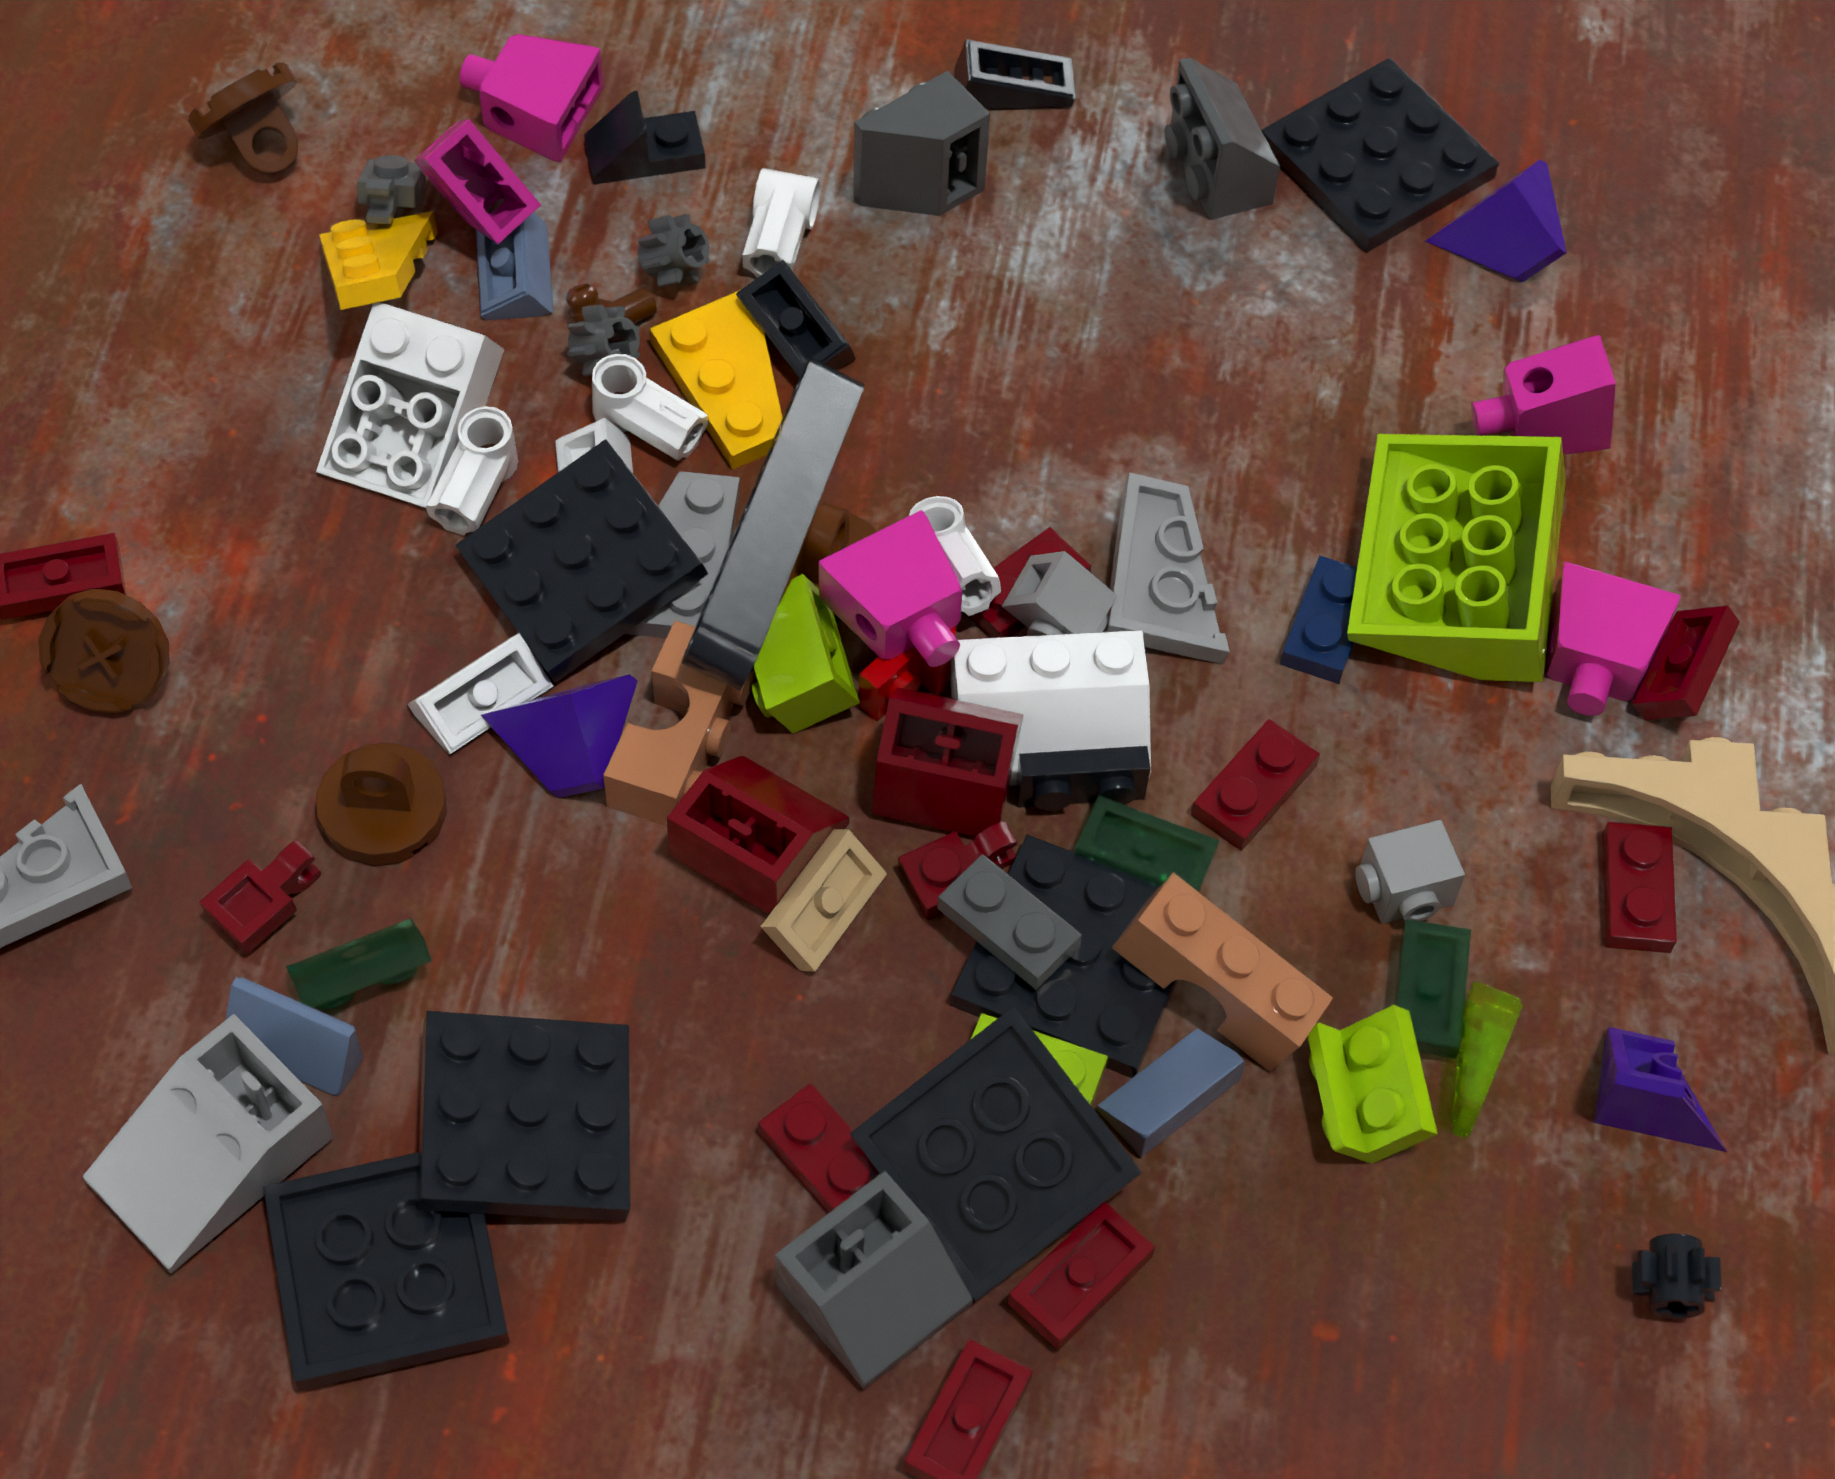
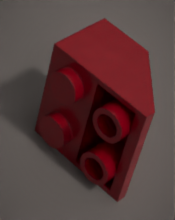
[872,688,1024,836]
[667,755,850,914]

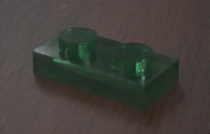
[1074,795,1220,893]
[286,918,432,1009]
[1394,919,1471,1059]

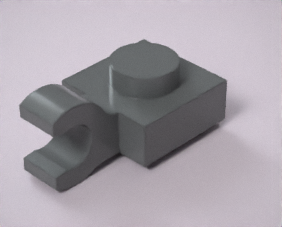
[357,155,426,224]

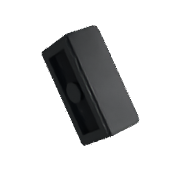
[736,260,856,378]

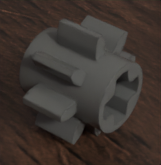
[638,214,710,288]
[567,304,640,376]

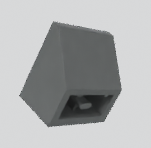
[1165,57,1280,220]
[853,71,990,216]
[775,1171,973,1389]

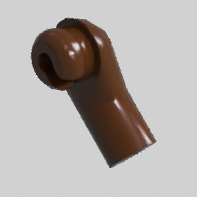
[566,284,657,324]

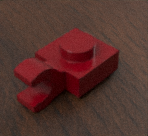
[898,821,1017,921]
[199,840,321,954]

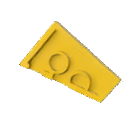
[319,211,438,310]
[650,290,782,470]

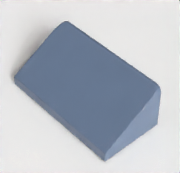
[476,212,553,320]
[226,977,364,1096]
[1096,1028,1246,1158]

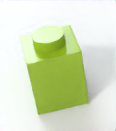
[752,574,860,734]

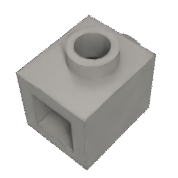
[1002,551,1117,636]
[1355,820,1465,924]

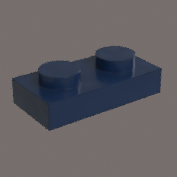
[1280,555,1357,684]

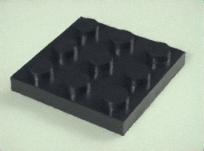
[1261,57,1499,253]
[455,439,708,683]
[950,834,1178,1078]
[850,1006,1142,1301]
[417,1011,630,1221]
[263,1152,510,1391]

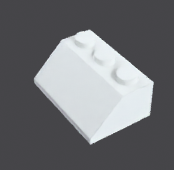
[950,630,1151,786]

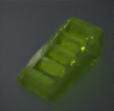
[1452,982,1523,1139]

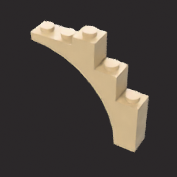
[1550,737,1835,1055]

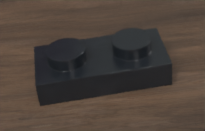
[1016,746,1151,811]

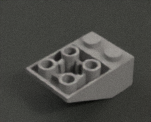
[82,1014,334,1273]

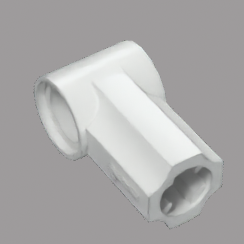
[743,168,821,278]
[592,354,708,461]
[426,406,518,535]
[909,496,1001,616]

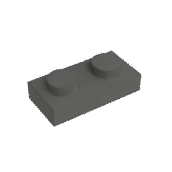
[937,854,1082,990]

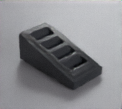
[954,40,1076,109]

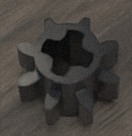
[1632,1233,1722,1319]

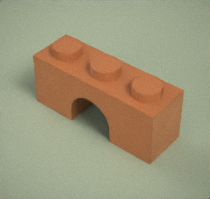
[603,620,754,826]
[1112,872,1333,1072]

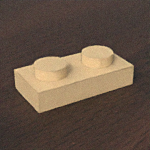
[760,829,887,972]

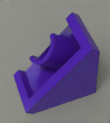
[1425,159,1567,283]
[481,674,638,798]
[1594,1027,1727,1152]

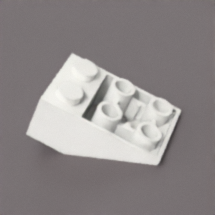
[316,302,504,508]

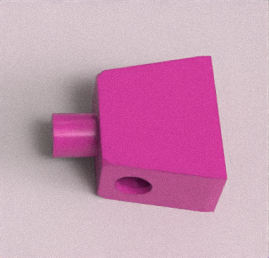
[460,34,604,163]
[414,119,541,244]
[1471,335,1616,455]
[819,510,962,667]
[1546,561,1681,716]

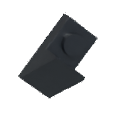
[584,90,706,185]

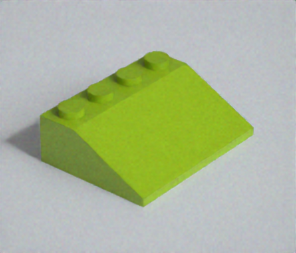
[1347,434,1566,682]

